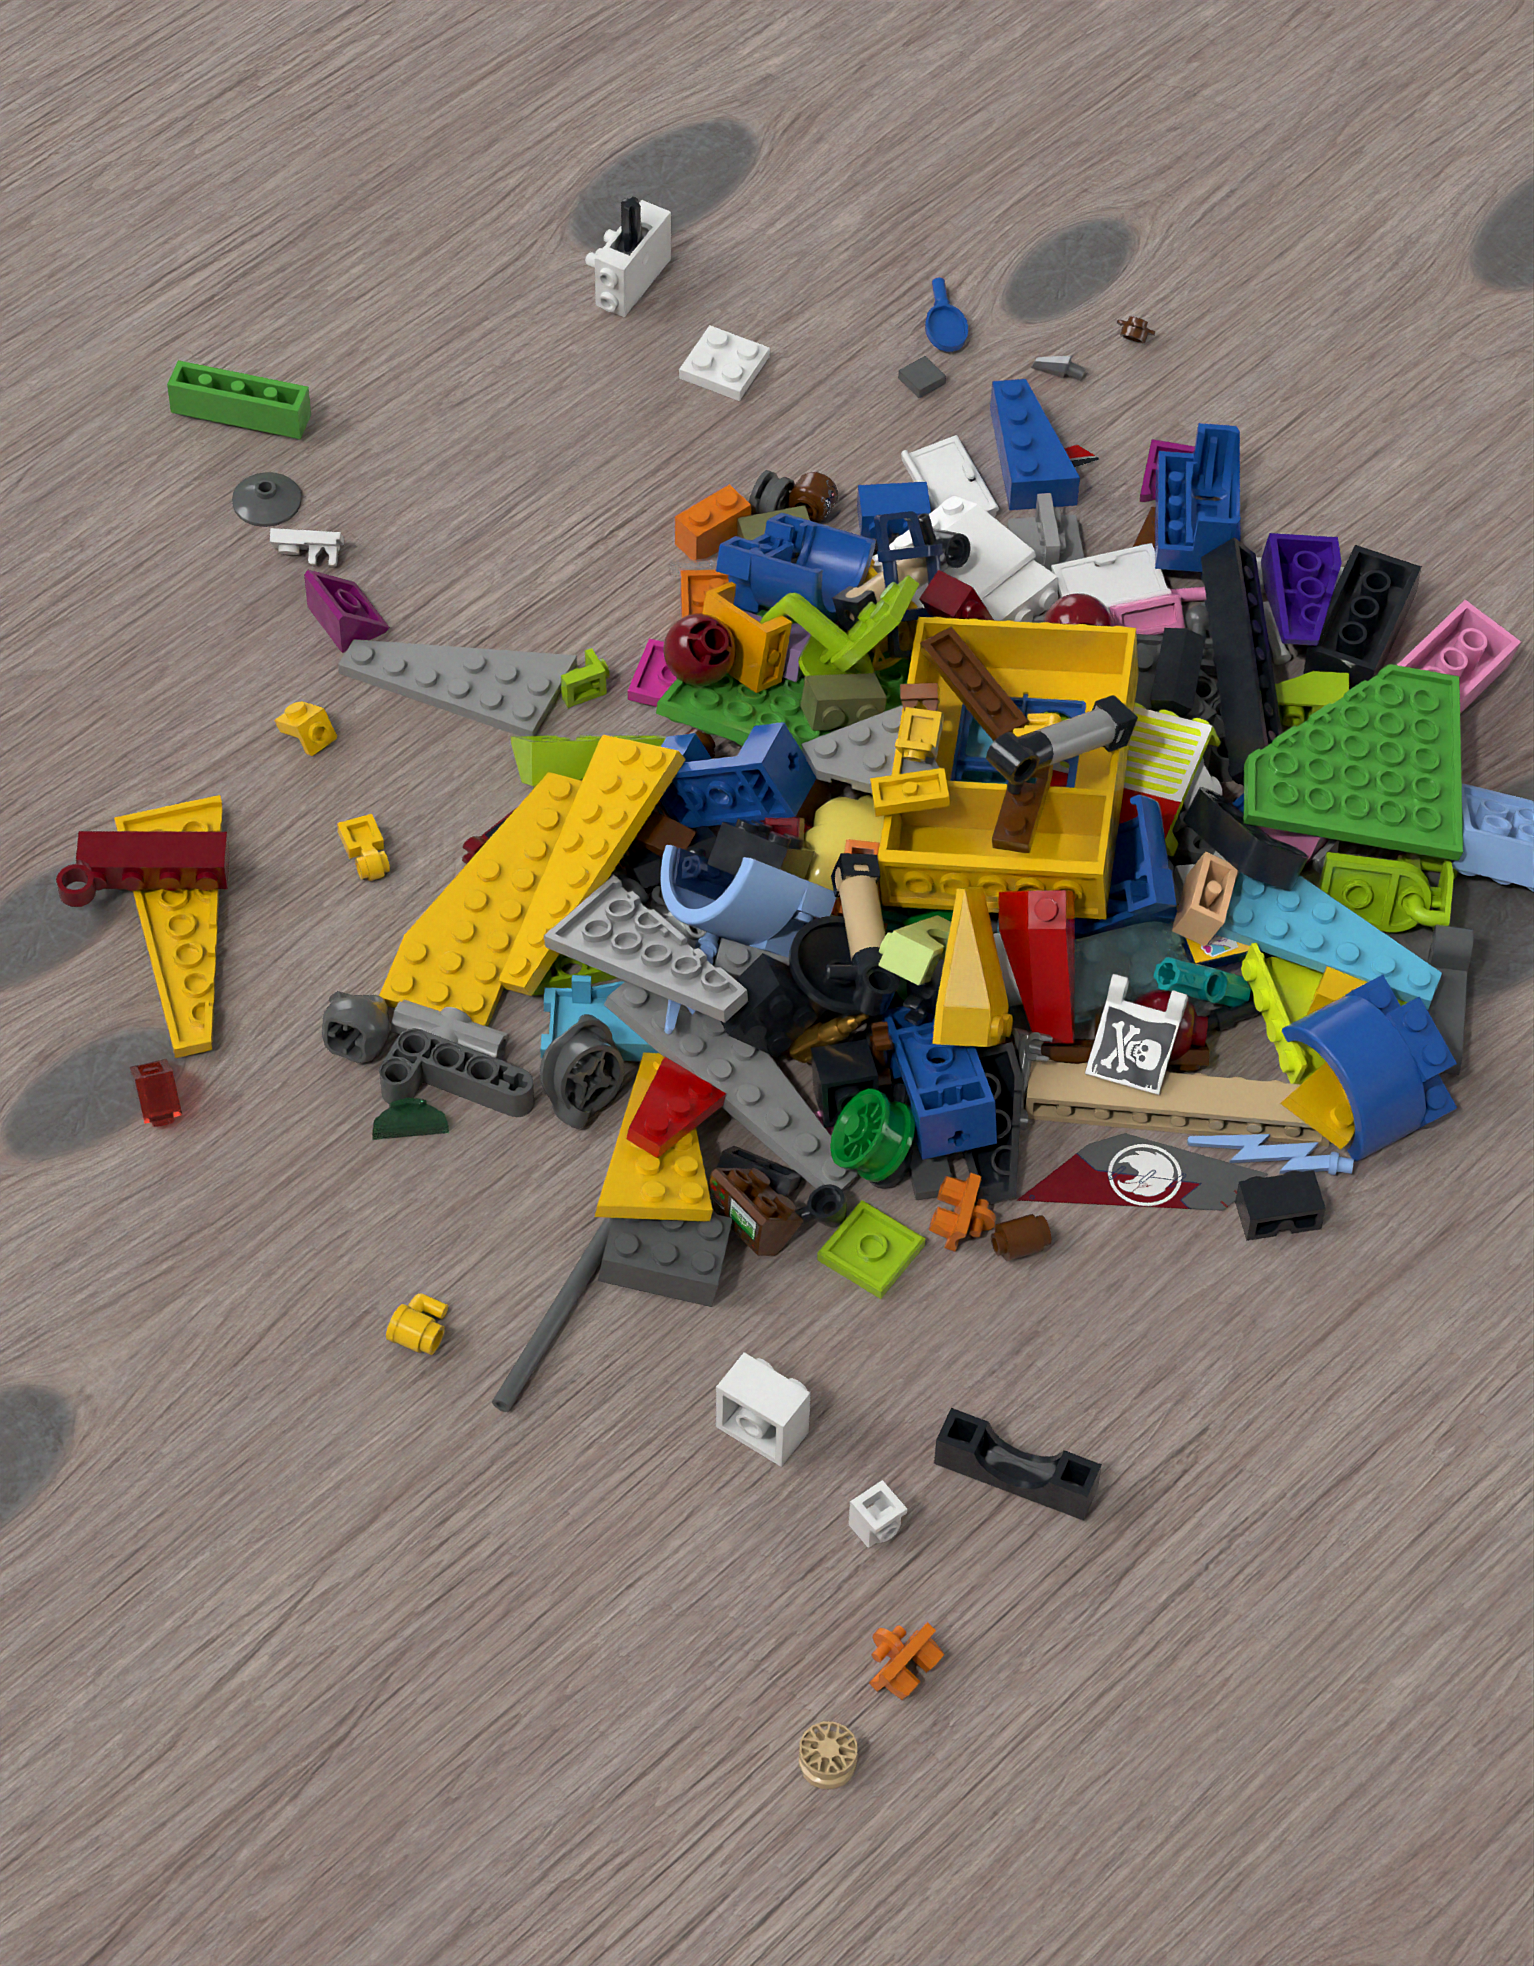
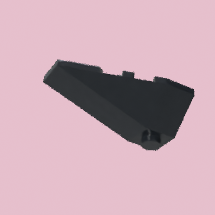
[939,1042,1023,1205]

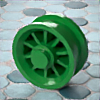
[830,1089,915,1182]

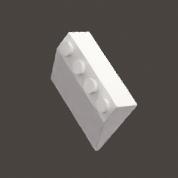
[872,495,1036,608]

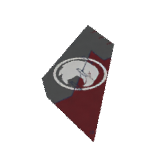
[1016,1133,1268,1211]

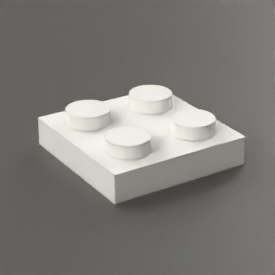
[679,325,770,401]

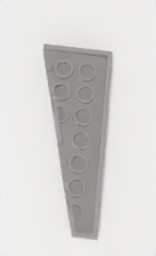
[604,981,858,1191]

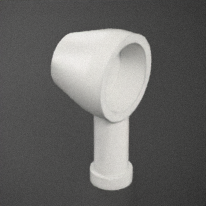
[1263,601,1291,664]

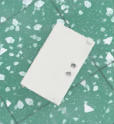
[901,435,999,517]
[1051,543,1172,611]

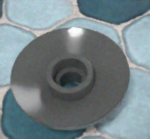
[232,472,301,527]

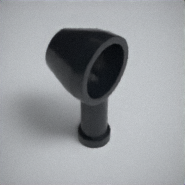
[795,1184,847,1227]

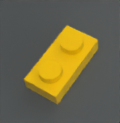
[870,767,950,817]

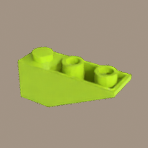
[1275,671,1349,727]

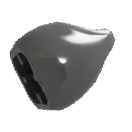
[322,991,390,1063]

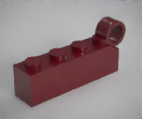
[56,831,230,907]

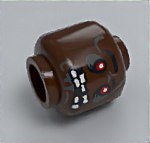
[788,472,839,523]

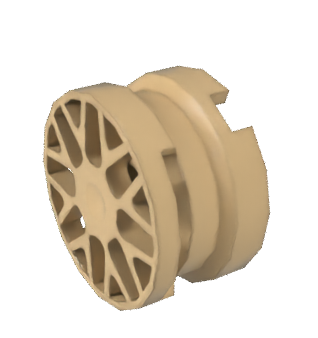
[799,1721,857,1789]

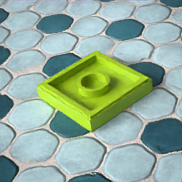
[817,1200,926,1299]

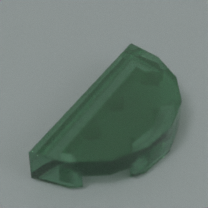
[372,1098,449,1140]

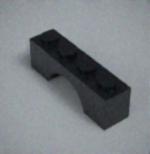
[934,1408,1102,1521]

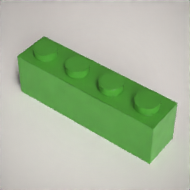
[167,360,311,439]

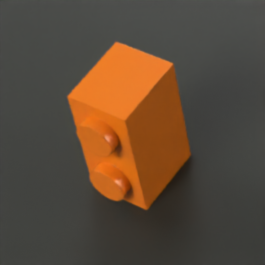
[675,484,751,565]

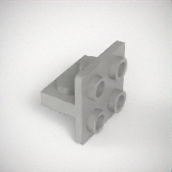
[1008,493,1084,572]

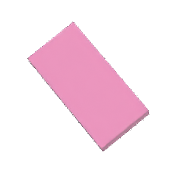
[1110,593,1185,635]

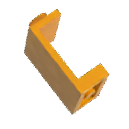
[703,581,792,693]

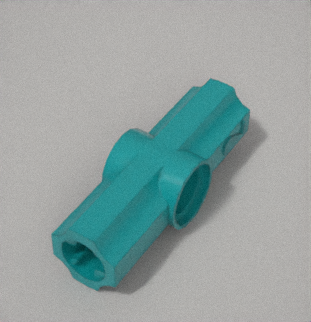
[1153,957,1251,1007]

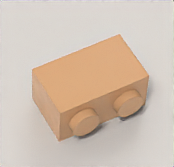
[1172,851,1238,946]

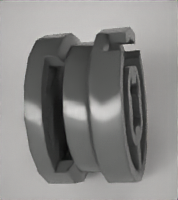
[749,470,795,515]

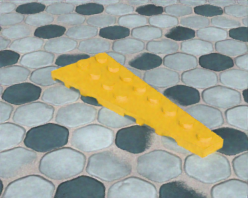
[498,735,686,996]
[114,795,223,1058]

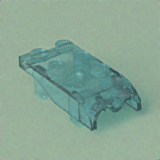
[1075,921,1190,1023]

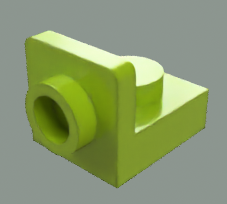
[561,648,610,708]

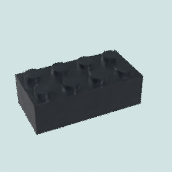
[1303,545,1422,689]

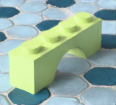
[878,915,951,985]

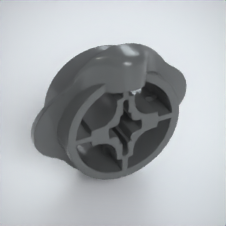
[540,1014,624,1129]

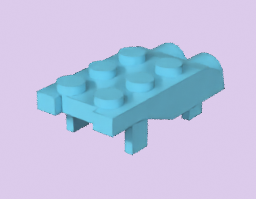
[540,975,659,1061]

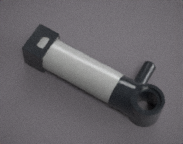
[986,695,1138,795]

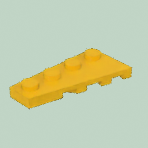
[1280,1062,1355,1149]

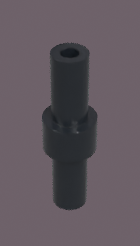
[1205,1001,1259,1032]

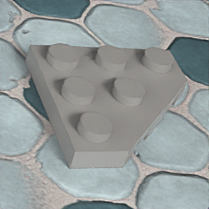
[802,705,939,794]

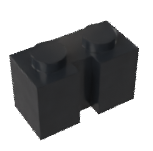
[1235,1170,1326,1241]

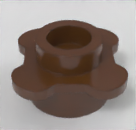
[1117,316,1156,343]

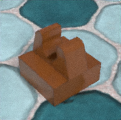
[900,683,940,711]

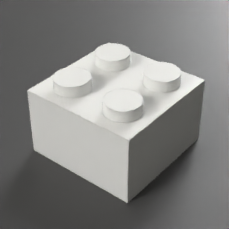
[716,1353,811,1467]

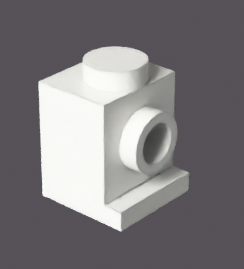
[849,1480,907,1548]

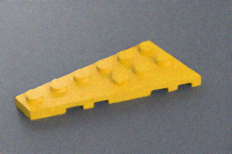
[595,1052,713,1221]

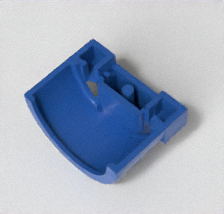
[716,513,876,623]
[1075,795,1177,942]
[1282,975,1457,1162]

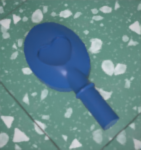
[925,277,968,352]

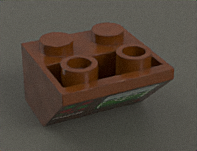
[709,1168,804,1256]

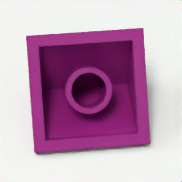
[304,569,390,653]

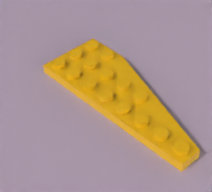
[379,772,582,1027]

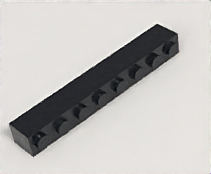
[1201,537,1282,786]

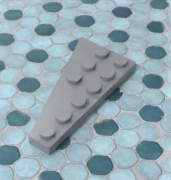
[338,639,577,736]
[544,875,748,1023]

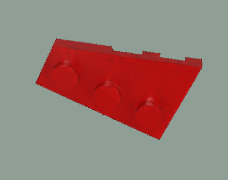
[626,1056,726,1158]

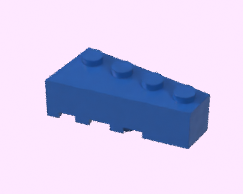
[990,379,1080,511]

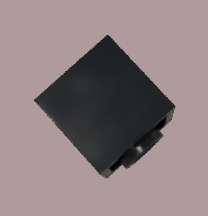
[811,1039,879,1128]

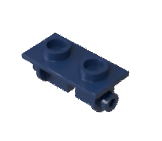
[672,848,735,901]

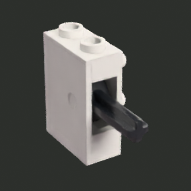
[585,196,671,317]

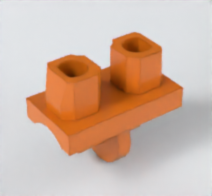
[929,1173,996,1252]
[869,1622,945,1700]

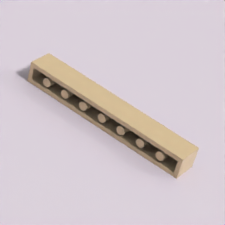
[1025,1060,1330,1147]

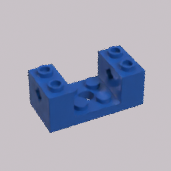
[659,722,816,828]
[882,1006,997,1160]

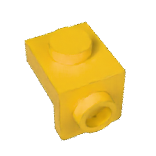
[274,701,337,756]
[895,707,944,762]

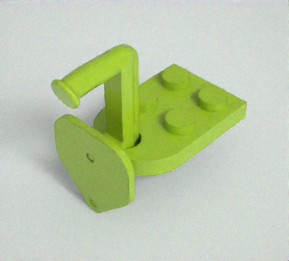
[759,575,919,676]
[1319,852,1458,932]

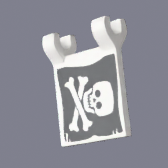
[1085,974,1188,1095]

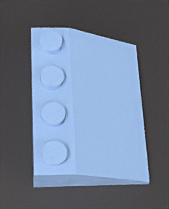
[1450,783,1534,892]

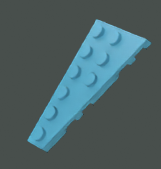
[1215,872,1442,1010]

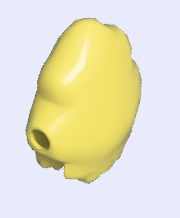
[804,795,884,905]

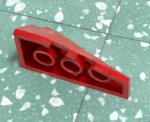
[999,890,1075,1043]

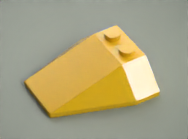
[932,887,1013,1047]

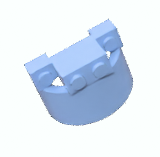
[661,845,836,958]

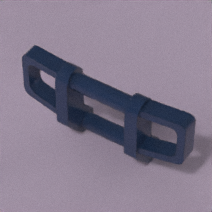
[874,511,943,658]

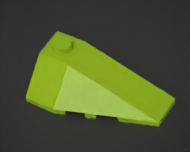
[511,735,666,789]

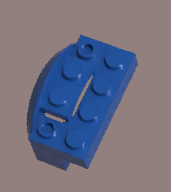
[1155,423,1241,572]

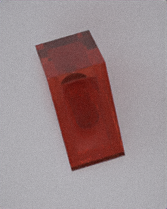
[129,1059,182,1127]

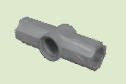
[391,1000,508,1060]

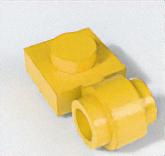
[337,814,390,881]

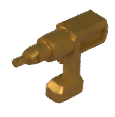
[790,1014,869,1064]

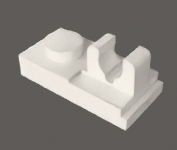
[270,528,344,567]

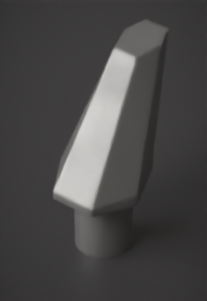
[1031,356,1086,380]

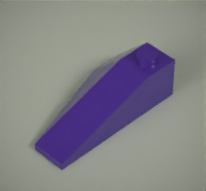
[1260,533,1342,645]

